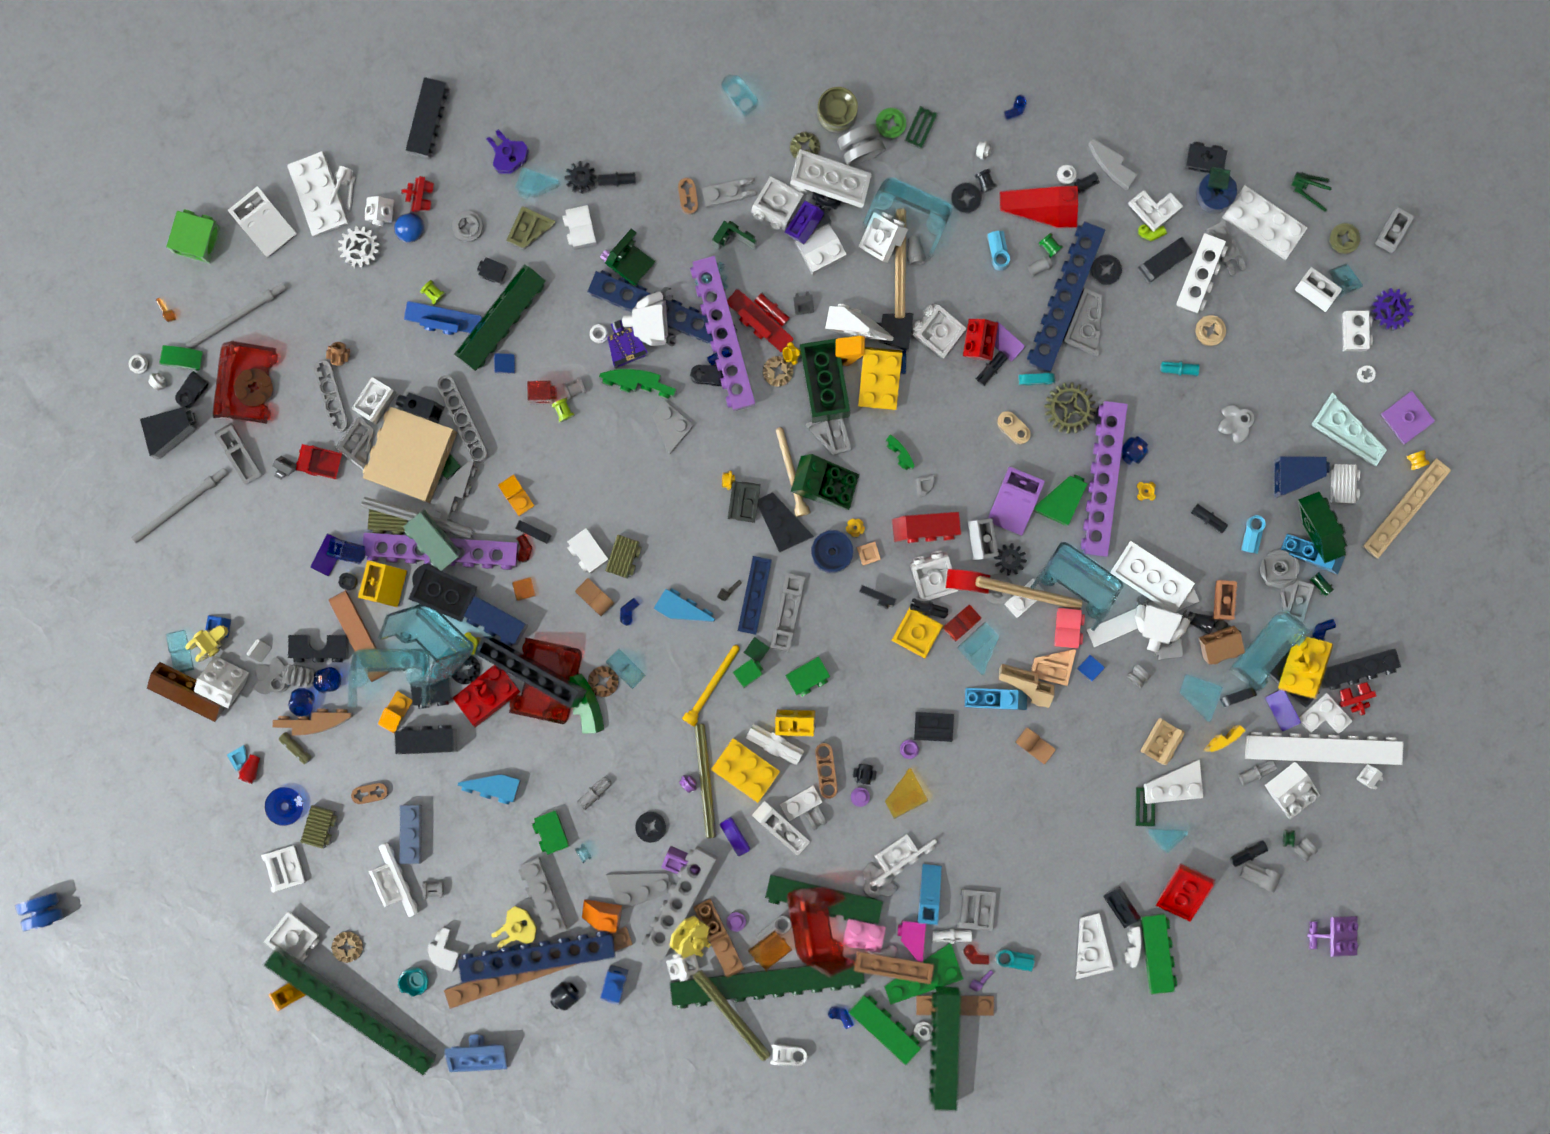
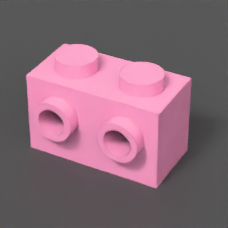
[843,919,886,952]

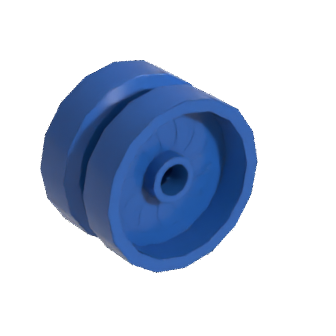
[15,892,65,932]

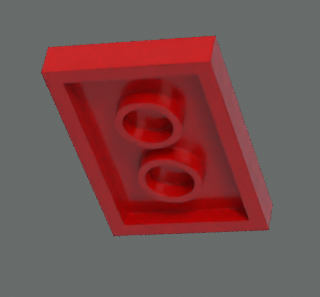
[453,665,520,728]
[1155,863,1215,922]

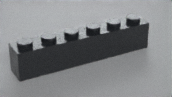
[474,636,587,708]

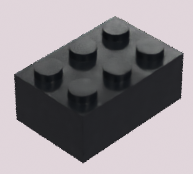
[408,564,477,622]
[394,725,457,754]

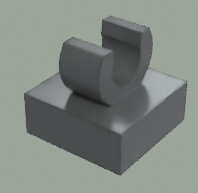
[793,291,814,315]
[272,456,297,480]

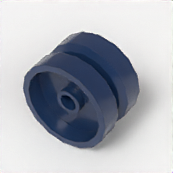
[811,530,853,573]

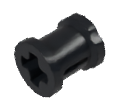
[974,169,997,193]
[338,573,358,591]

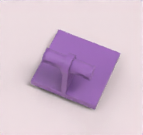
[1308,916,1358,957]

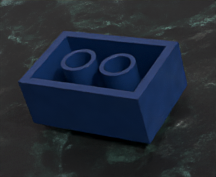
[464,596,529,647]

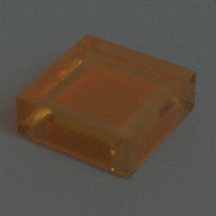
[512,578,536,601]

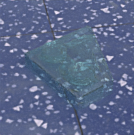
[957,622,999,675]
[1179,674,1223,722]

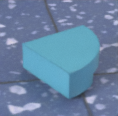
[227,745,247,771]

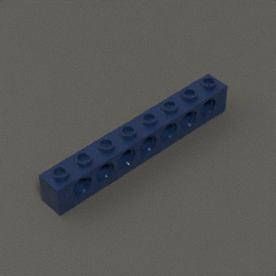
[1027,221,1106,373]
[587,270,738,352]
[458,931,616,983]

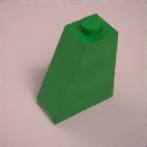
[1033,474,1088,527]

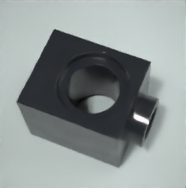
[477,257,508,286]

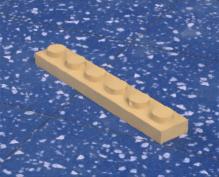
[1362,458,1451,559]

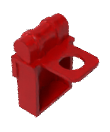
[296,444,342,480]

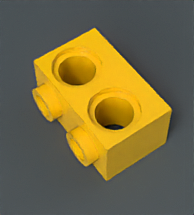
[775,709,816,736]

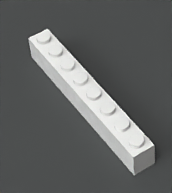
[1245,732,1403,765]

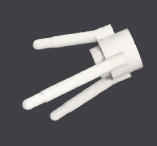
[328,166,355,211]

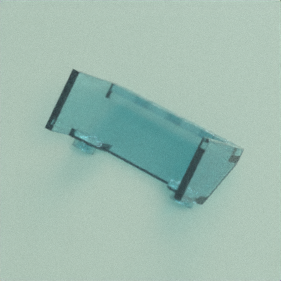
[862,178,952,258]
[1031,542,1123,631]
[378,604,474,686]
[1229,611,1311,691]
[348,649,430,707]

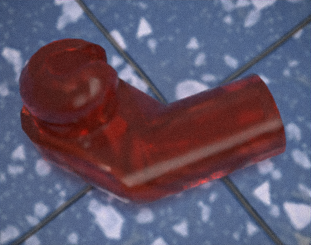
[516,533,533,563]
[963,944,989,965]

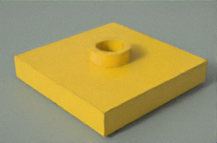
[891,607,943,659]

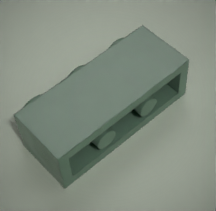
[403,509,462,571]

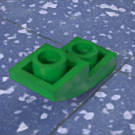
[159,345,203,371]
[885,434,914,471]

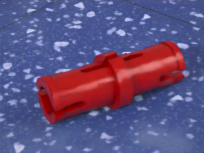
[754,293,790,327]

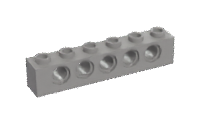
[642,846,717,962]

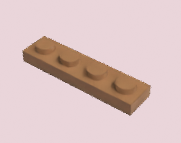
[854,951,934,984]
[916,995,994,1016]

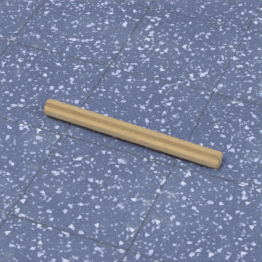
[895,209,906,318]
[976,576,1083,610]

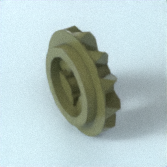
[790,131,820,159]
[1329,223,1360,254]

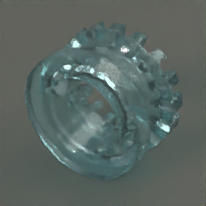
[575,844,592,863]

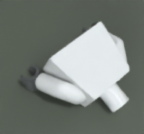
[622,287,676,346]
[1135,596,1195,652]

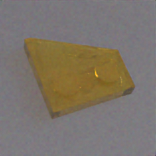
[885,768,928,819]

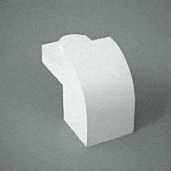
[428,926,460,972]

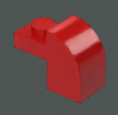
[945,569,991,594]

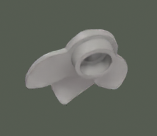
[1218,405,1255,443]
[254,658,288,694]
[863,862,898,898]

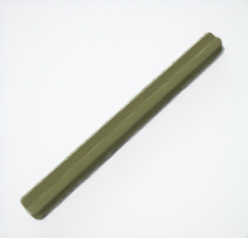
[695,724,716,838]
[694,970,770,1061]

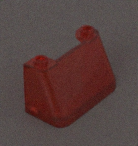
[213,341,278,424]
[509,638,582,724]

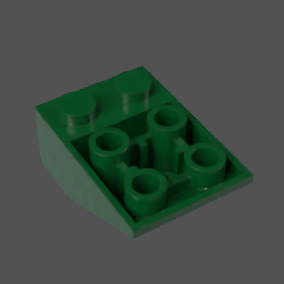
[790,454,860,510]

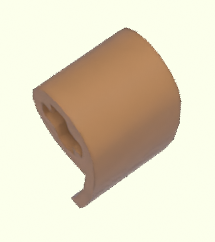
[575,578,614,616]
[1015,727,1056,764]

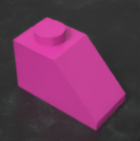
[897,920,926,962]

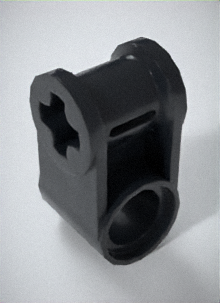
[690,365,724,386]
[175,371,209,409]

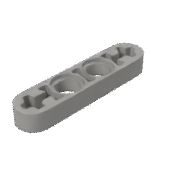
[314,360,348,432]

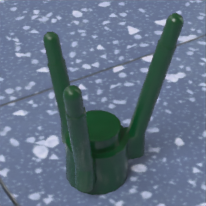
[1291,172,1332,212]

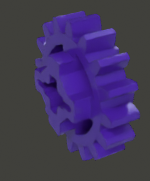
[1371,288,1414,330]

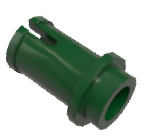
[1310,572,1334,597]

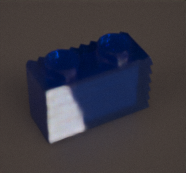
[326,538,366,564]

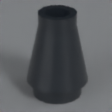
[1188,611,1216,634]

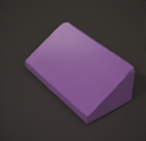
[995,321,1025,362]
[661,846,701,874]

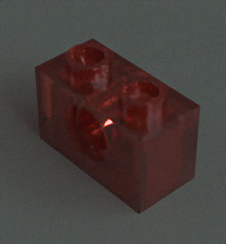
[527,381,557,405]

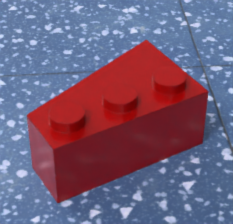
[892,512,961,543]

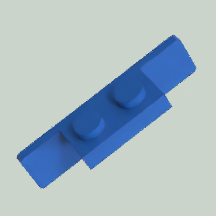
[404,301,482,335]

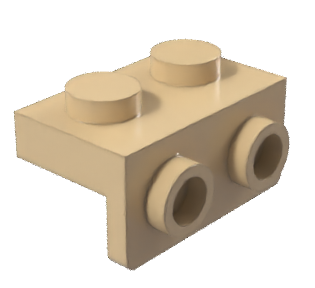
[1140,718,1185,766]

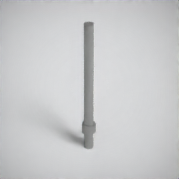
[186,283,287,349]
[131,468,228,543]

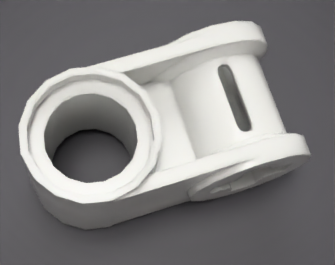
[770,1044,808,1065]

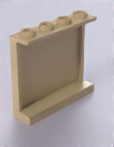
[363,407,458,503]

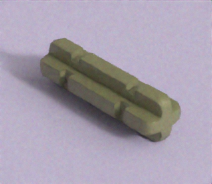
[278,732,311,764]

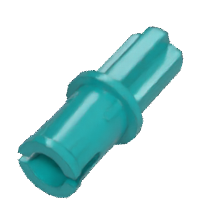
[1160,361,1199,376]

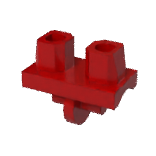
[401,176,434,213]
[1339,682,1377,716]

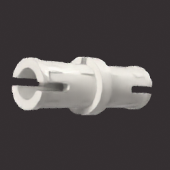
[933,929,972,944]

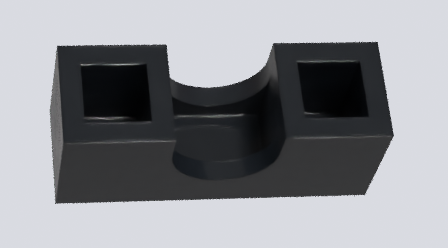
[288,635,349,663]

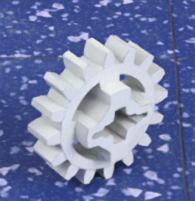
[338,226,380,268]

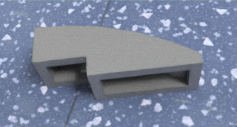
[1089,138,1137,190]
[215,423,261,484]

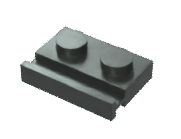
[727,480,761,523]

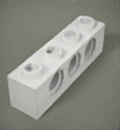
[1176,233,1228,314]

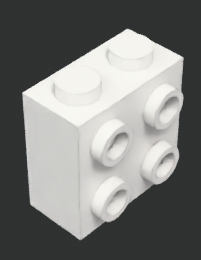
[194,656,249,708]

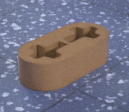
[678,178,698,215]
[351,783,388,804]

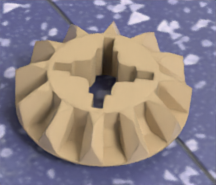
[1195,315,1226,346]
[763,356,793,387]
[331,932,363,963]

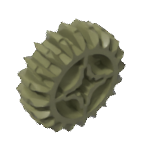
[1044,382,1096,434]

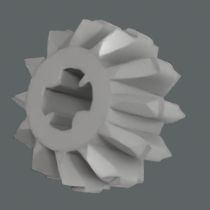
[282,664,315,688]

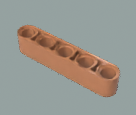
[328,590,389,682]

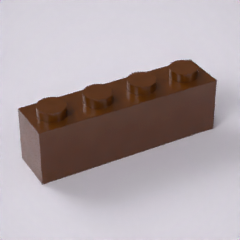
[147,661,225,722]

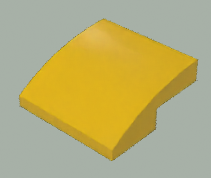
[1204,725,1246,752]

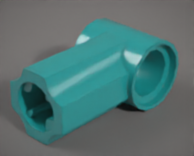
[995,949,1035,972]

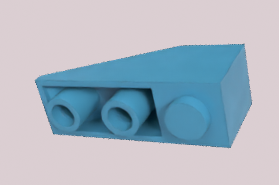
[1281,534,1345,575]
[654,588,715,622]
[965,688,1027,710]
[458,774,521,805]
[917,864,942,925]

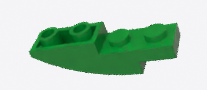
[599,369,677,399]

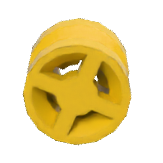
[1407,450,1430,471]

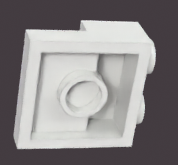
[751,176,804,230]
[859,211,908,263]
[911,304,966,359]
[910,550,958,601]
[264,911,320,963]

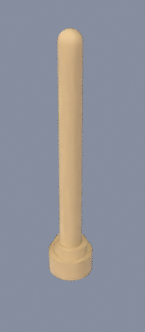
[776,427,811,517]

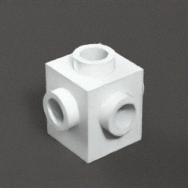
[365,196,394,226]
[666,953,700,981]

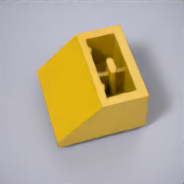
[358,560,407,608]

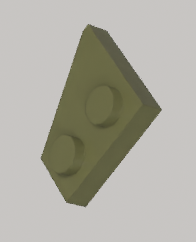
[506,206,556,249]

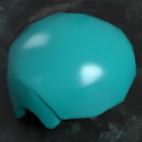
[398,967,429,997]

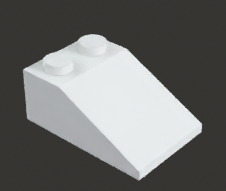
[825,304,893,341]

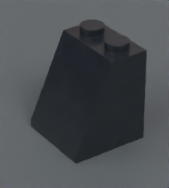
[140,407,198,460]

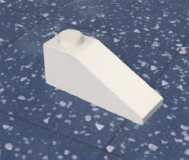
[752,801,810,856]

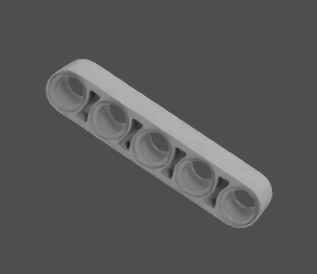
[437,375,488,463]

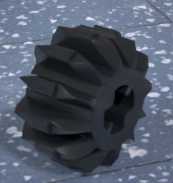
[564,161,597,194]
[994,543,1027,576]

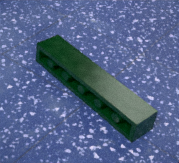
[454,265,546,371]
[765,874,883,925]

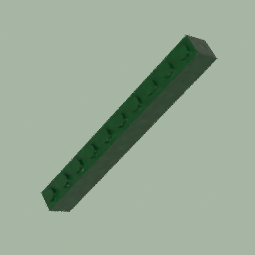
[263,945,436,1076]
[670,960,865,1009]

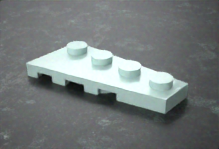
[1311,392,1387,467]

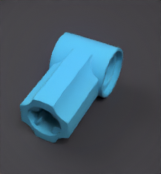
[987,231,1010,271]
[1241,515,1266,554]

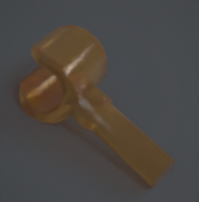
[156,298,176,322]

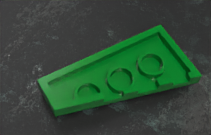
[884,943,963,1005]

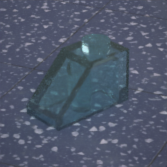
[515,167,560,199]

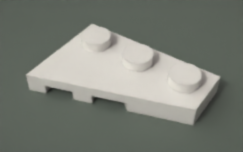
[1144,760,1203,804]
[1076,913,1114,979]

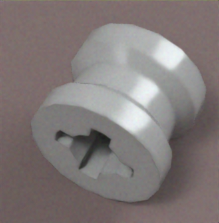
[1127,664,1151,688]
[805,806,827,830]
[1293,837,1318,862]

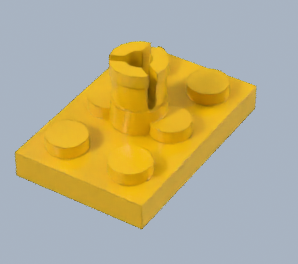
[1278,634,1334,699]

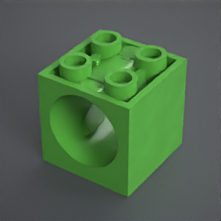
[166,209,221,264]

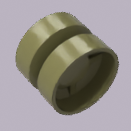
[817,87,858,133]

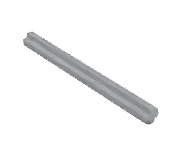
[361,497,473,538]

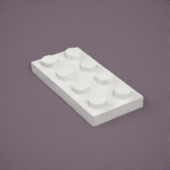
[790,149,871,208]
[287,151,349,237]
[1222,185,1307,260]
[1110,540,1196,613]

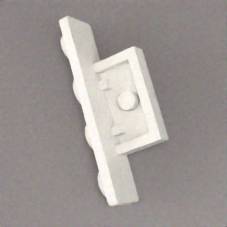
[870,834,937,887]
[369,843,418,917]

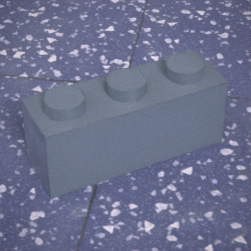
[400,805,422,864]

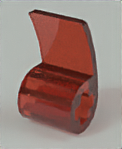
[942,605,981,642]

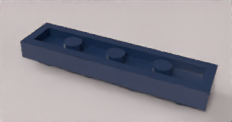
[738,556,772,635]

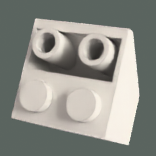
[1265,762,1320,819]

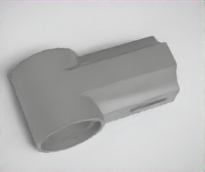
[1240,862,1281,893]
[756,915,793,949]

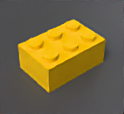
[858,347,902,410]
[711,738,780,803]

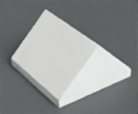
[351,377,397,425]

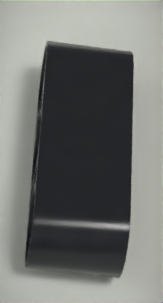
[1138,237,1193,284]

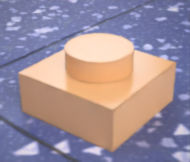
[857,542,881,566]

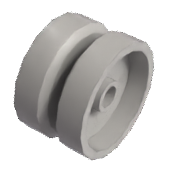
[837,124,886,166]

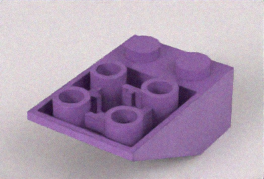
[988,467,1045,536]

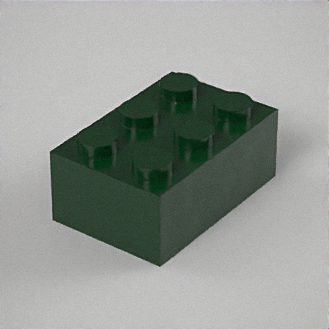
[1298,491,1347,563]

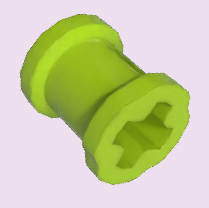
[420,280,445,305]
[552,398,575,422]

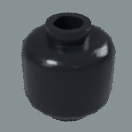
[550,982,579,1011]

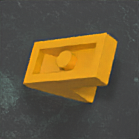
[835,336,865,366]
[498,474,535,517]
[378,691,413,734]
[269,983,306,1011]

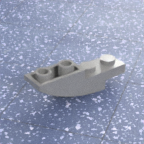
[434,461,477,533]

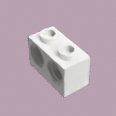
[1343,311,1373,351]

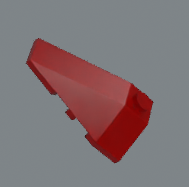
[1000,186,1078,228]

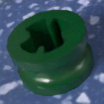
[1283,830,1295,847]

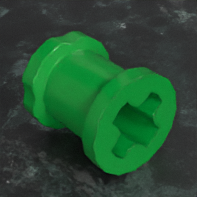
[1038,233,1063,258]

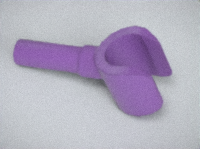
[969,970,994,991]

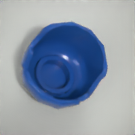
[394,213,425,243]

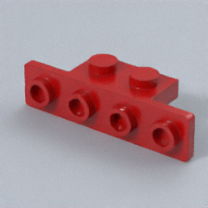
[727,289,794,352]

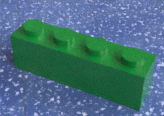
[1140,913,1177,994]
[848,994,921,1066]

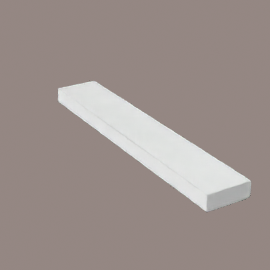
[1086,588,1199,647]

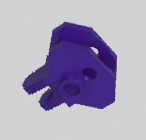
[486,129,529,174]

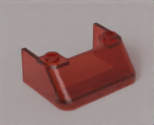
[787,887,855,977]

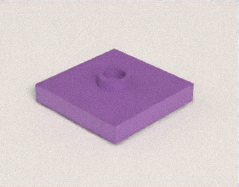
[1380,391,1435,445]

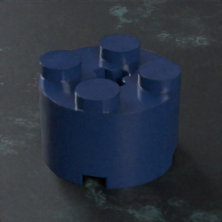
[1196,172,1237,214]

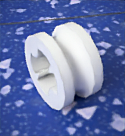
[1357,365,1376,383]

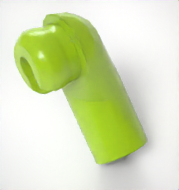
[1138,224,1167,241]

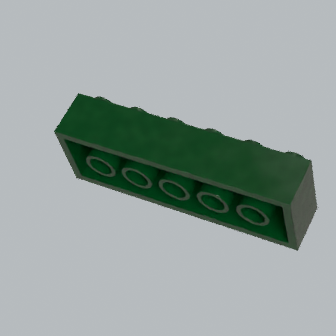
[929,987,961,1111]

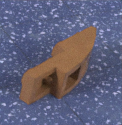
[273,709,353,736]
[693,899,744,978]

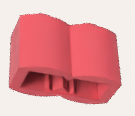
[1054,608,1085,648]

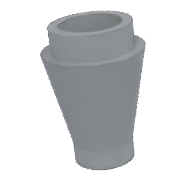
[907,236,926,266]

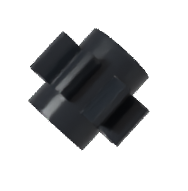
[853,763,877,785]

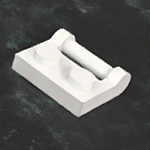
[261,845,306,892]

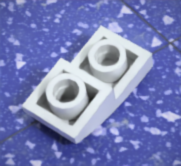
[1124,925,1141,968]

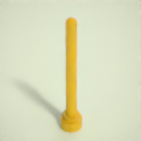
[682,645,740,727]

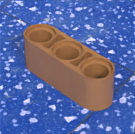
[815,743,837,799]

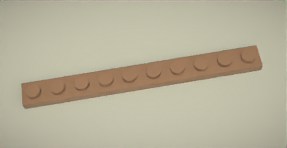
[444,926,633,1009]

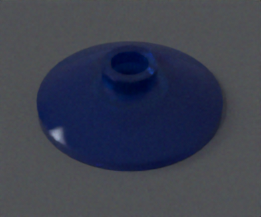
[265,787,303,826]

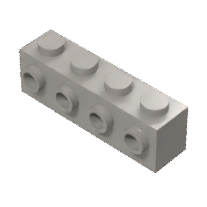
[519,857,568,938]

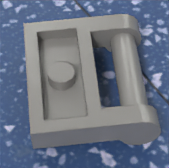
[958,889,996,931]

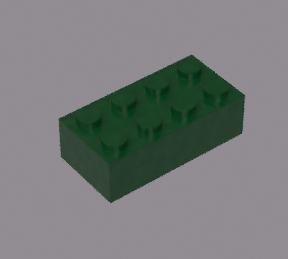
[800,338,850,423]

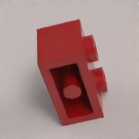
[963,319,998,361]

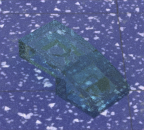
[166,630,194,672]

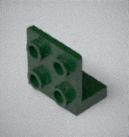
[712,221,757,250]
[604,228,655,286]

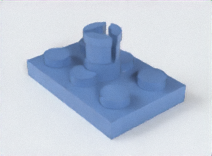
[445,1034,507,1072]

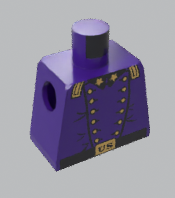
[607,320,649,369]

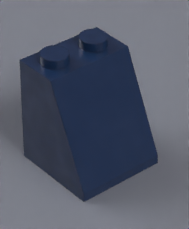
[1274,456,1330,498]

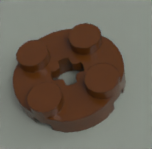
[234,368,273,407]

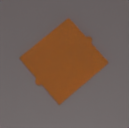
[748,930,792,970]

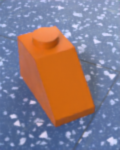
[582,899,622,933]

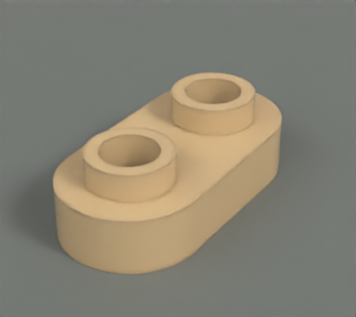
[997,411,1031,444]

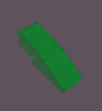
[570,673,604,733]

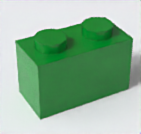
[785,657,830,697]
[733,659,764,688]
[532,810,570,855]

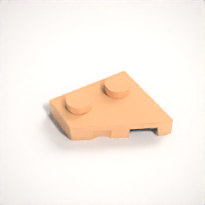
[1031,649,1076,686]

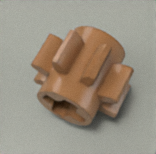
[326,342,350,366]

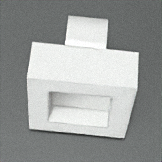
[1356,764,1383,789]

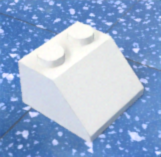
[795,224,847,276]

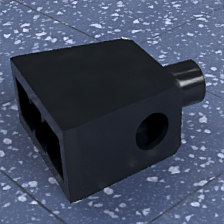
[876,313,914,351]
[396,393,445,424]

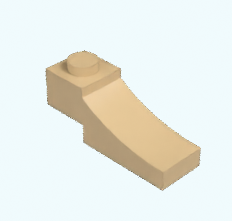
[999,664,1054,708]

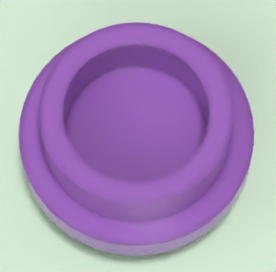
[900,740,919,759]
[679,775,697,793]
[851,787,870,807]
[726,912,746,932]

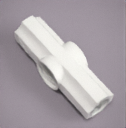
[746,724,804,765]

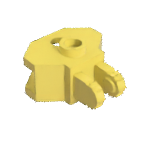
[185,626,228,662]
[491,906,537,948]
[669,916,711,958]

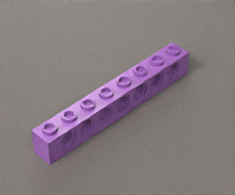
[690,256,755,412]
[1080,401,1128,557]
[362,533,519,570]

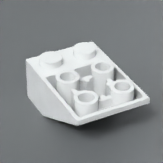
[228,186,296,258]

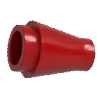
[238,754,261,784]

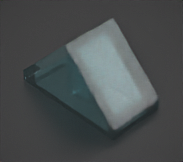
[1329,263,1363,298]
[606,649,646,689]
[1146,829,1187,854]

